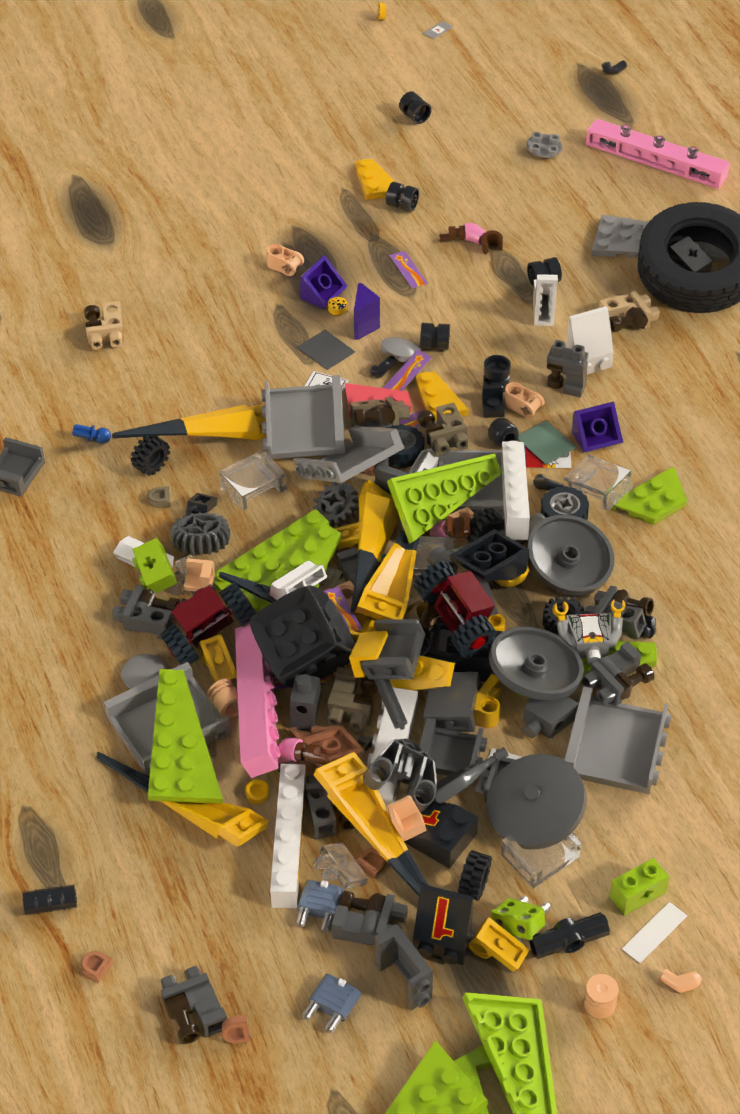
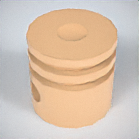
[207,679,239,719]
[584,974,619,1019]

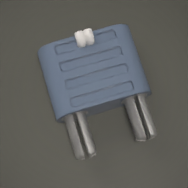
[296,880,344,933]
[302,974,361,1033]

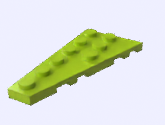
[387,453,502,544]
[462,992,557,1114]

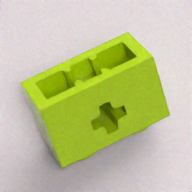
[132,538,178,594]
[609,858,669,916]

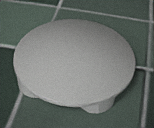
[526,132,562,158]
[380,337,421,362]
[121,654,168,689]

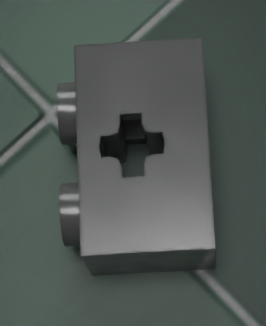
[669,236,713,273]

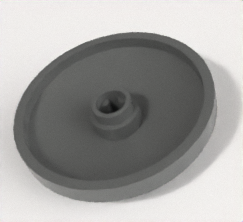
[526,515,614,596]
[489,627,584,700]
[486,754,587,849]

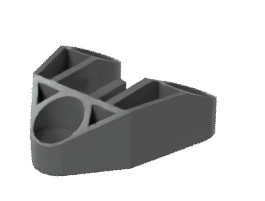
[363,738,437,812]

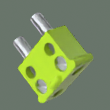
[491,896,551,940]

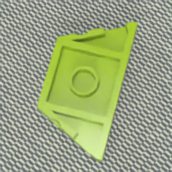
[610,466,687,525]

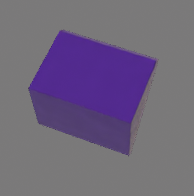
[300,255,347,308]
[354,283,380,340]
[572,401,623,452]

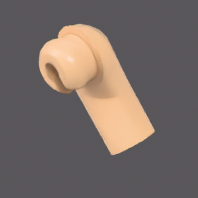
[659,969,701,993]

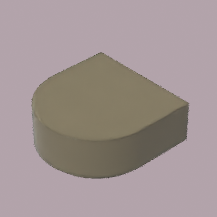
[147,486,170,508]

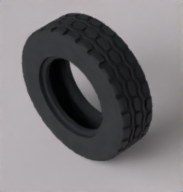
[637,202,740,313]

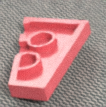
[345,383,411,417]

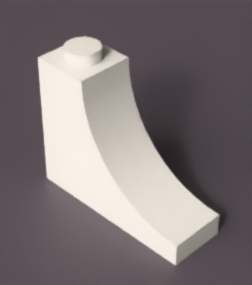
[533,275,558,326]

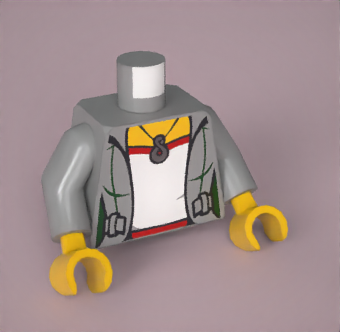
[552,599,625,665]

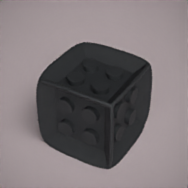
[249,585,355,688]

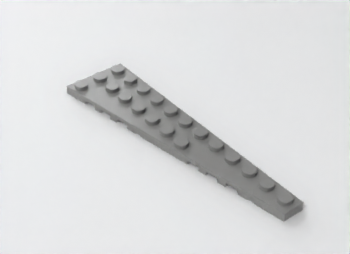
[592,215,730,262]

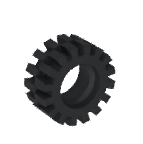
[131,436,170,476]
[466,507,505,543]
[542,595,585,636]
[458,850,492,901]

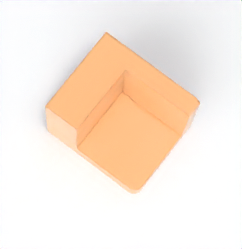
[184,558,215,591]
[387,795,427,841]

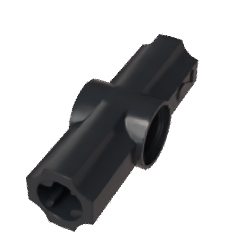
[529,912,610,959]

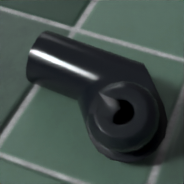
[602,60,627,74]
[370,355,396,378]
[533,474,564,491]
[640,615,656,639]

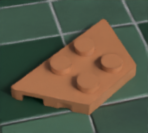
[289,725,364,768]

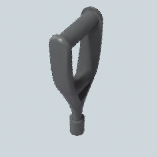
[434,747,509,804]

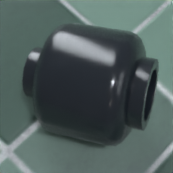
[488,418,519,448]

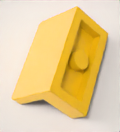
[349,631,388,678]

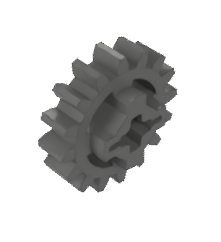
[313,482,359,528]

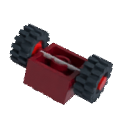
[413,561,497,658]
[159,582,257,665]

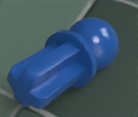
[72,424,111,444]

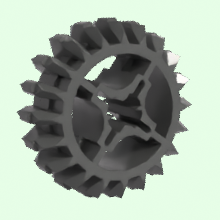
[170,512,231,556]

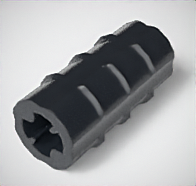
[22,884,77,915]

